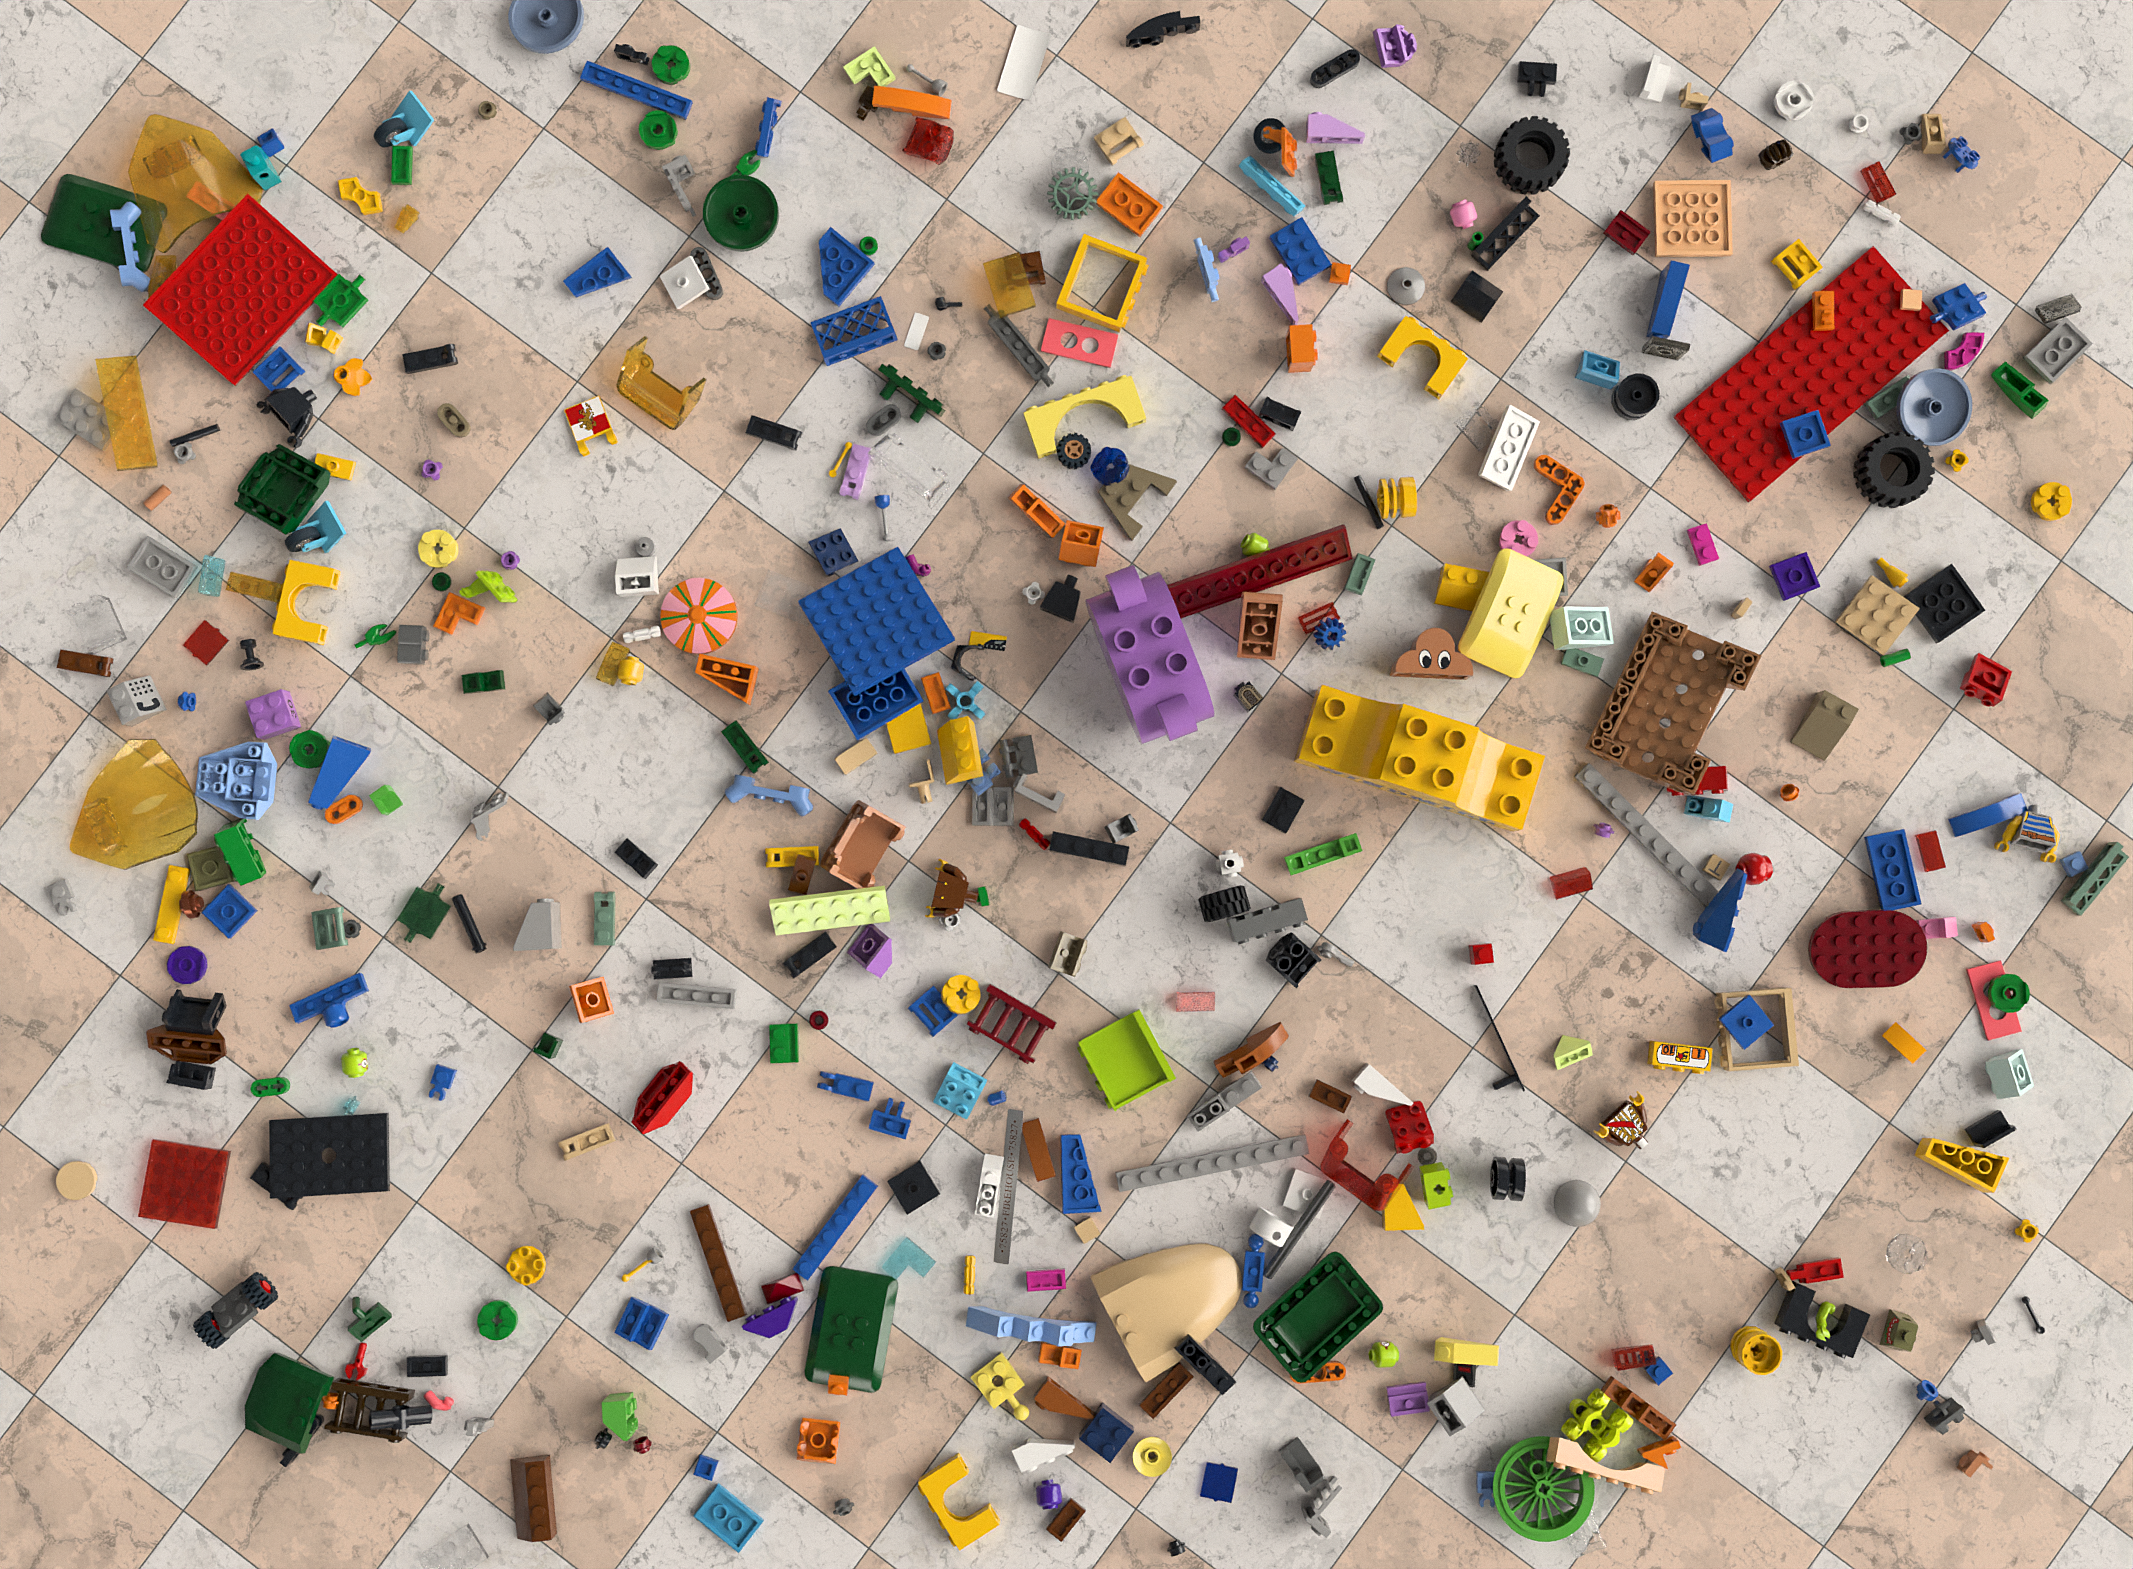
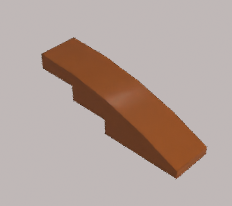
[1601,1376,1676,1440]

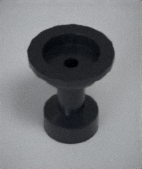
[240,639,264,671]

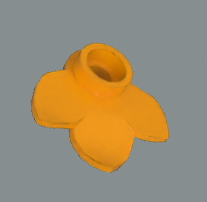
[333,358,372,396]

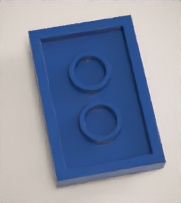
[1269,217,1332,286]

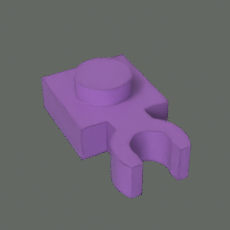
[1217,236,1250,263]

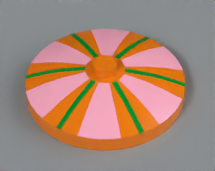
[660,578,738,654]

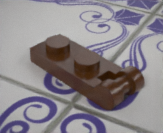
[57,649,114,677]

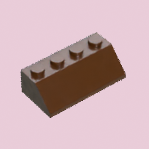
[510,1455,557,1542]

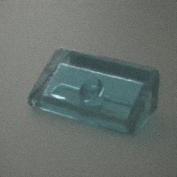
[198,555,225,597]

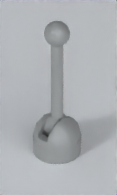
[906,64,948,96]

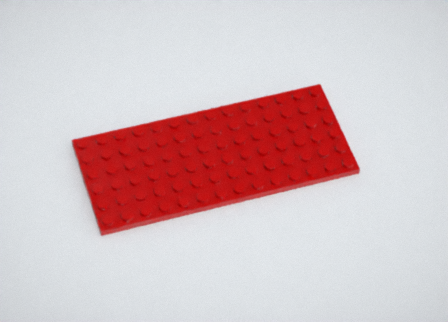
[1673,246,1949,502]

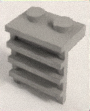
[662,155,696,217]
[1301,1476,1342,1538]

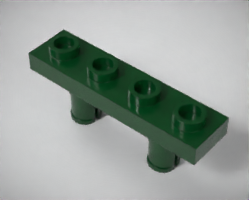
[878,364,946,423]

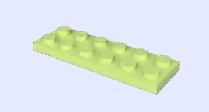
[769,886,890,935]

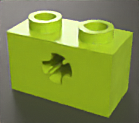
[1419,1162,1453,1210]

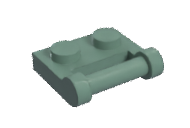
[311,907,348,950]

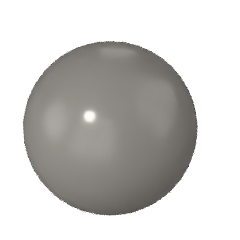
[1554,1180,1601,1227]

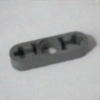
[690,247,723,300]

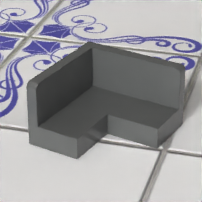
[1279,1437,1325,1493]

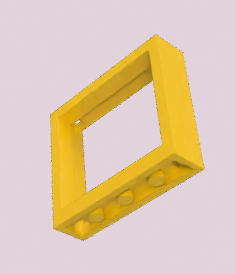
[1056,234,1149,333]

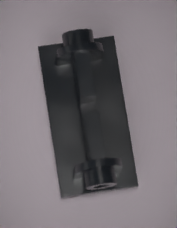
[651,958,693,980]

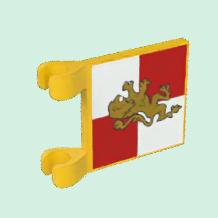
[564,396,618,457]

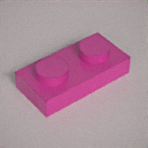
[1687,523,1719,566]

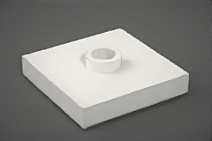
[660,256,709,309]
[1282,1168,1332,1219]

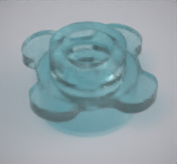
[343,1096,361,1115]

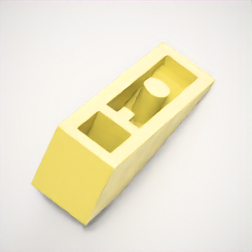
[1434,1337,1499,1366]

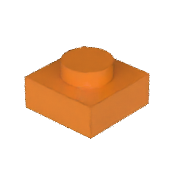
[1329,262,1351,285]
[1972,922,1995,943]
[828,1375,849,1396]

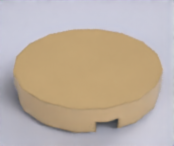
[56,1161,97,1200]

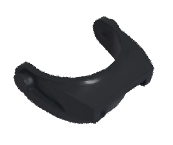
[951,644,985,681]

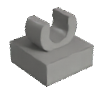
[309,871,335,895]
[1970,1319,1996,1345]

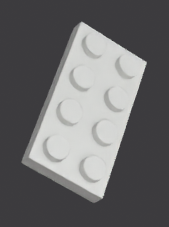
[1478,405,1540,491]

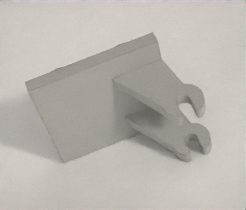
[470,792,509,841]

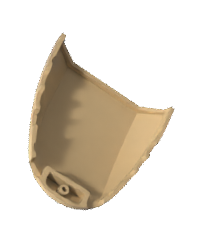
[1091,1243,1242,1382]

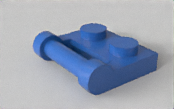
[253,346,306,392]
[908,986,959,1037]

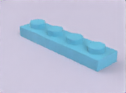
[1239,156,1305,216]

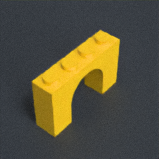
[1377,315,1468,399]
[272,560,340,645]
[917,1453,1000,1551]

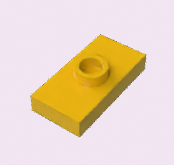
[315,453,356,481]

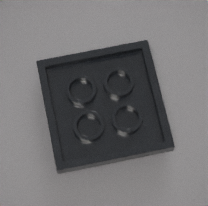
[1903,564,1986,644]

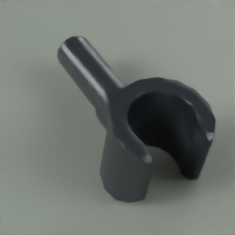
[935,297,962,311]

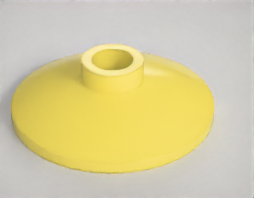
[1133,1437,1172,1477]

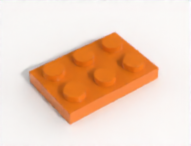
[1095,172,1163,237]

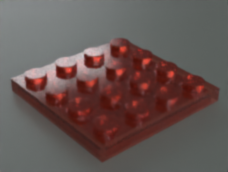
[138,1139,231,1229]

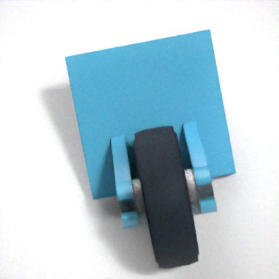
[374,91,434,148]
[285,501,346,553]

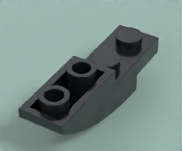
[1126,11,1200,48]
[1174,1334,1236,1396]

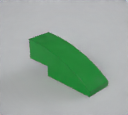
[1991,361,2049,419]

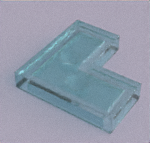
[882,1237,936,1280]

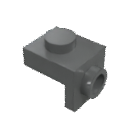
[533,692,565,725]
[1104,814,1139,843]

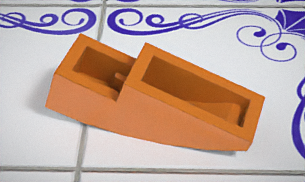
[1008,484,1065,538]

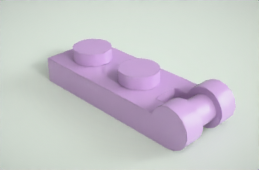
[840,444,872,500]

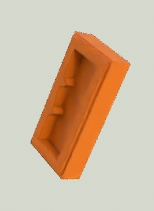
[921,672,951,714]

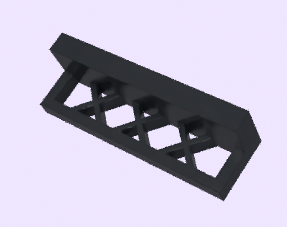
[1471,196,1540,271]

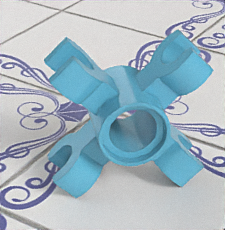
[946,681,985,720]

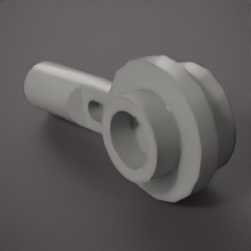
[1318,942,1354,967]

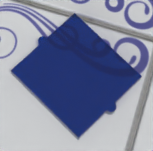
[1200,1462,1238,1503]

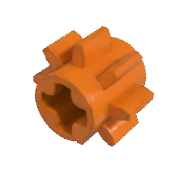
[1596,504,1621,528]

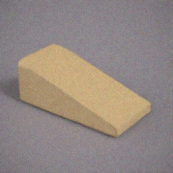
[1921,114,1946,154]
[835,738,878,775]

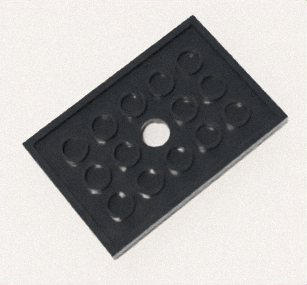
[269,1113,390,1199]

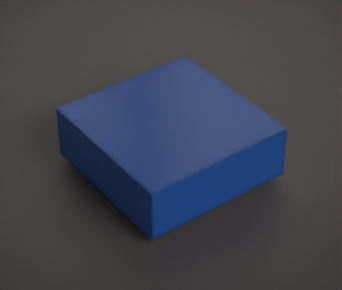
[693,1454,719,1481]

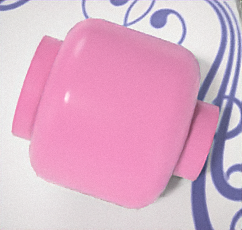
[1450,199,1478,229]

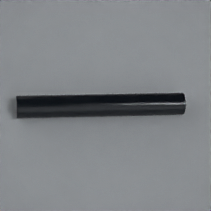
[1354,475,1384,530]

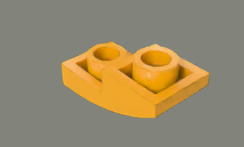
[1882,1022,1927,1064]

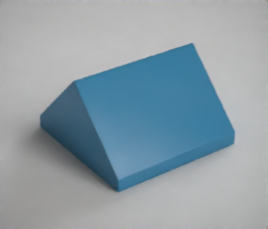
[1575,350,1620,390]

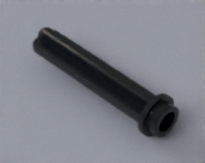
[452,894,487,954]

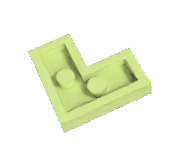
[843,46,896,87]

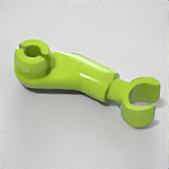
[1815,1301,1835,1341]

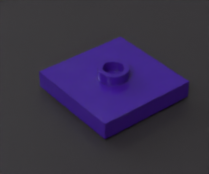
[1769,552,1821,601]

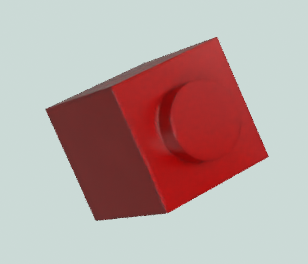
[1468,943,1494,965]

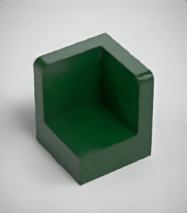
[533,1032,563,1059]

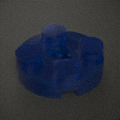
[1090,447,1129,486]

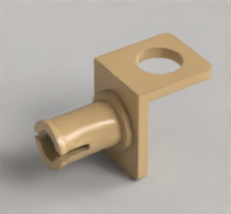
[908,759,935,804]

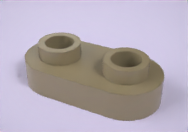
[437,403,471,438]

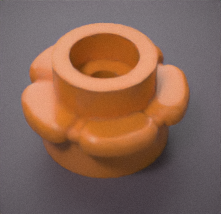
[1780,784,1799,802]
[322,1392,338,1409]

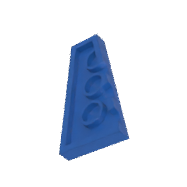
[1060,1134,1102,1214]

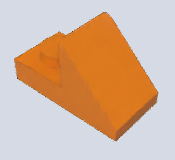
[1634,552,1674,593]
[1637,1436,1681,1469]

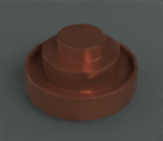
[179,890,204,919]

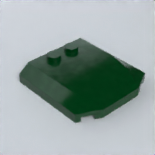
[234,444,331,535]
[244,1352,334,1454]

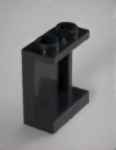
[162,989,227,1035]

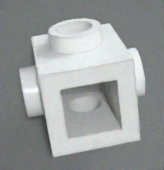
[1215,850,1244,878]

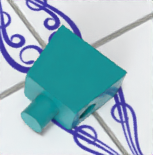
[240,145,282,191]

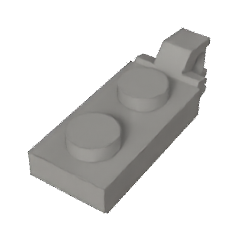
[464,1417,494,1437]

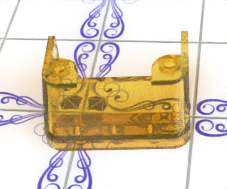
[616,336,707,430]

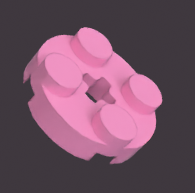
[1499,520,1538,557]

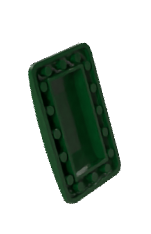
[41,174,168,273]
[1253,1251,1383,1383]
[805,1266,898,1393]

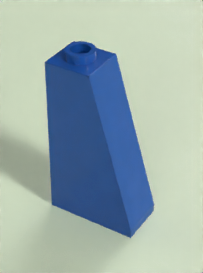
[1646,260,1690,342]
[308,735,371,810]

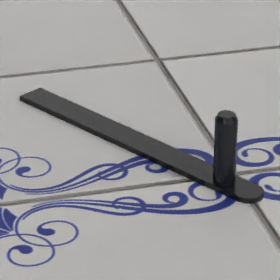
[1474,985,1525,1092]

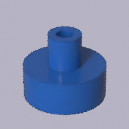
[1916,1380,1938,1401]

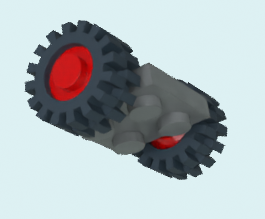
[193,1272,278,1349]

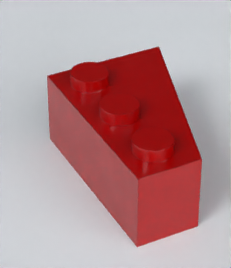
[1667,766,1728,796]

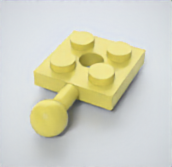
[970,1352,1029,1421]

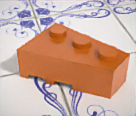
[695,654,759,705]

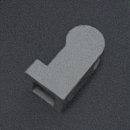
[693,1324,728,1364]

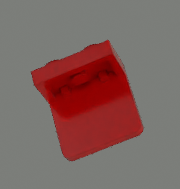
[1385,1101,1434,1154]

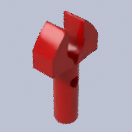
[345,1342,368,1381]

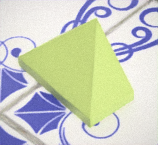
[1553,1035,1593,1070]

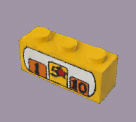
[1647,1040,1713,1074]

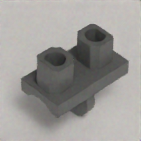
[1924,1397,1965,1435]

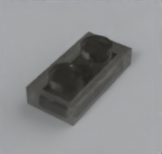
[2035,294,2082,324]

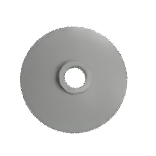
[1387,267,1425,305]

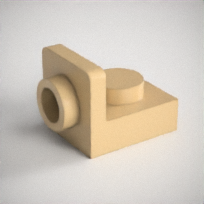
[1679,82,1709,111]

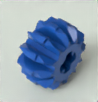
[1313,617,1347,650]

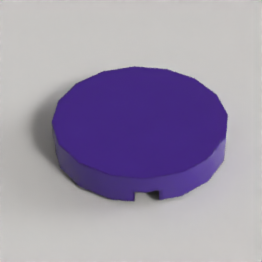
[167,946,208,984]

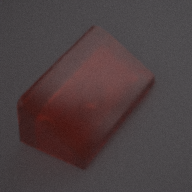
[1550,867,1593,900]
[1176,992,1215,1012]

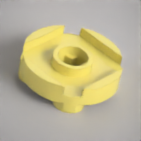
[418,530,458,568]

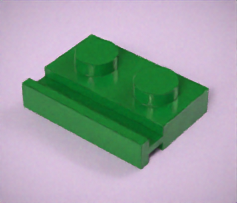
[769,1023,799,1064]

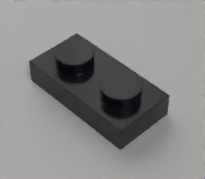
[407,1355,448,1377]

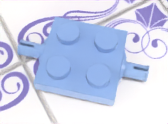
[1193,238,1219,302]

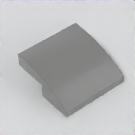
[972,787,1014,826]

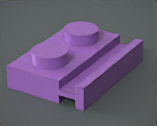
[1386,1381,1430,1417]

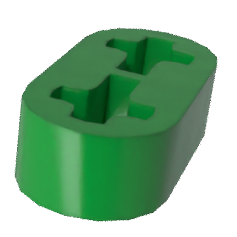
[250,1077,290,1097]

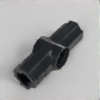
[369,1405,432,1430]

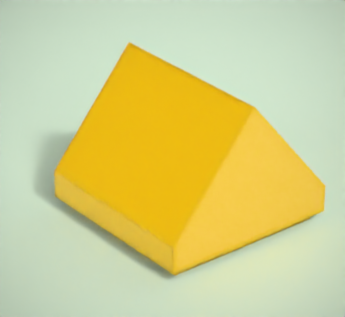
[305,323,327,347]

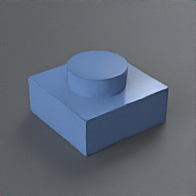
[2060,851,2089,877]

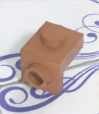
[1956,1450,1993,1478]

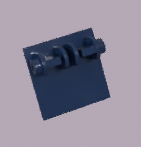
[808,528,858,576]

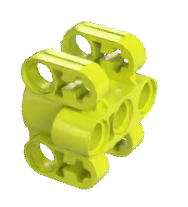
[1561,1388,1633,1463]

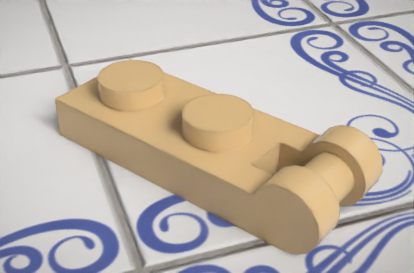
[558,1123,616,1161]

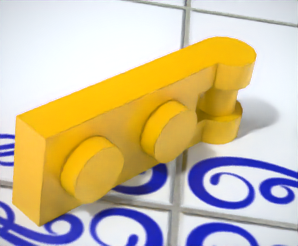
[765,846,819,868]

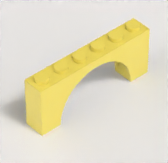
[1023,375,1146,459]

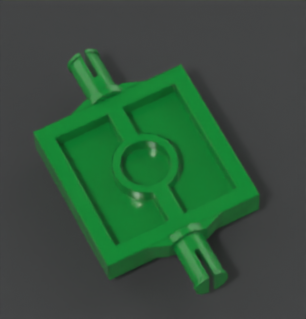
[313,274,369,328]

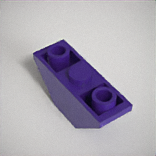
[742,1296,798,1339]

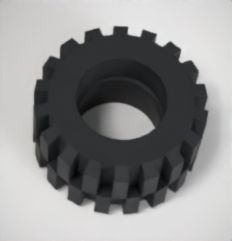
[1198,885,1251,922]

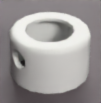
[1249,1207,1294,1247]

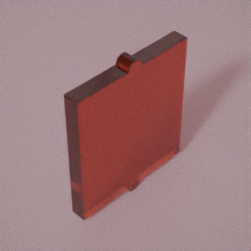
[183,620,230,666]

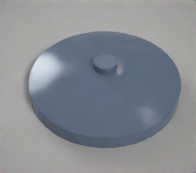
[508,0,584,54]
[1896,369,1972,446]

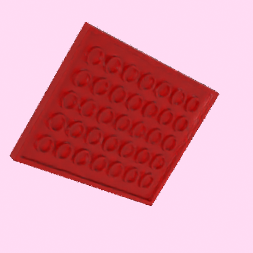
[143,193,338,386]

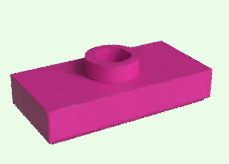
[1026,1268,1066,1292]

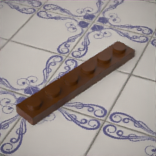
[690,1204,747,1322]

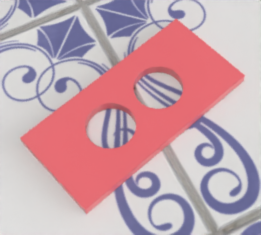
[1041,318,1118,368]
[1966,960,2022,1041]

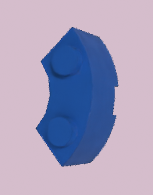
[1691,108,1734,163]

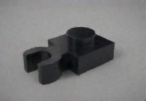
[614,44,650,65]

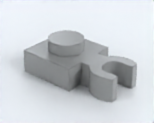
[47,879,77,915]

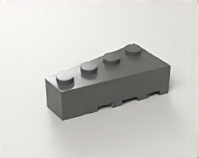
[1226,898,1308,944]

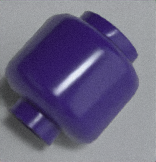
[1036,1479,1062,1510]

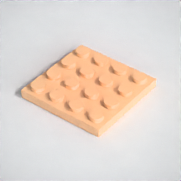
[1653,180,1733,257]

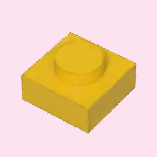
[321,330,343,354]

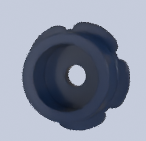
[1262,1055,1278,1072]

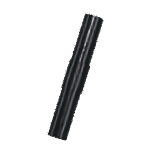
[170,424,220,447]

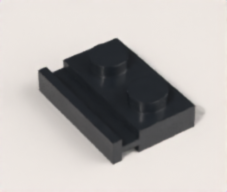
[1262,787,1305,834]

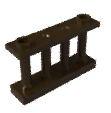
[324,1378,415,1443]

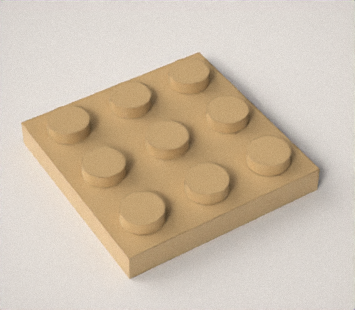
[1835,575,1920,655]

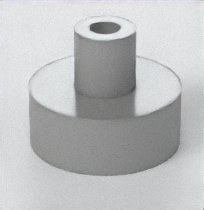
[635,537,656,557]

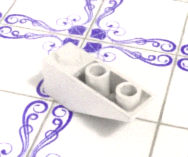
[975,1154,1004,1218]
[1012,1438,1075,1473]

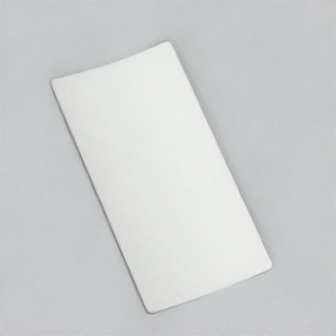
[997,25,1051,100]

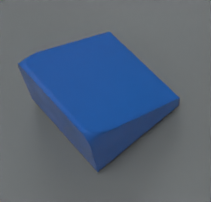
[257,128,285,157]

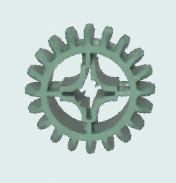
[1047,167,1098,220]

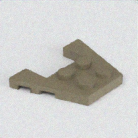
[1098,461,1177,541]

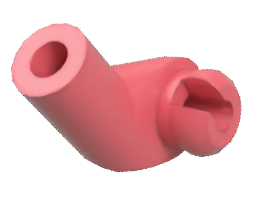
[424,1390,454,1411]

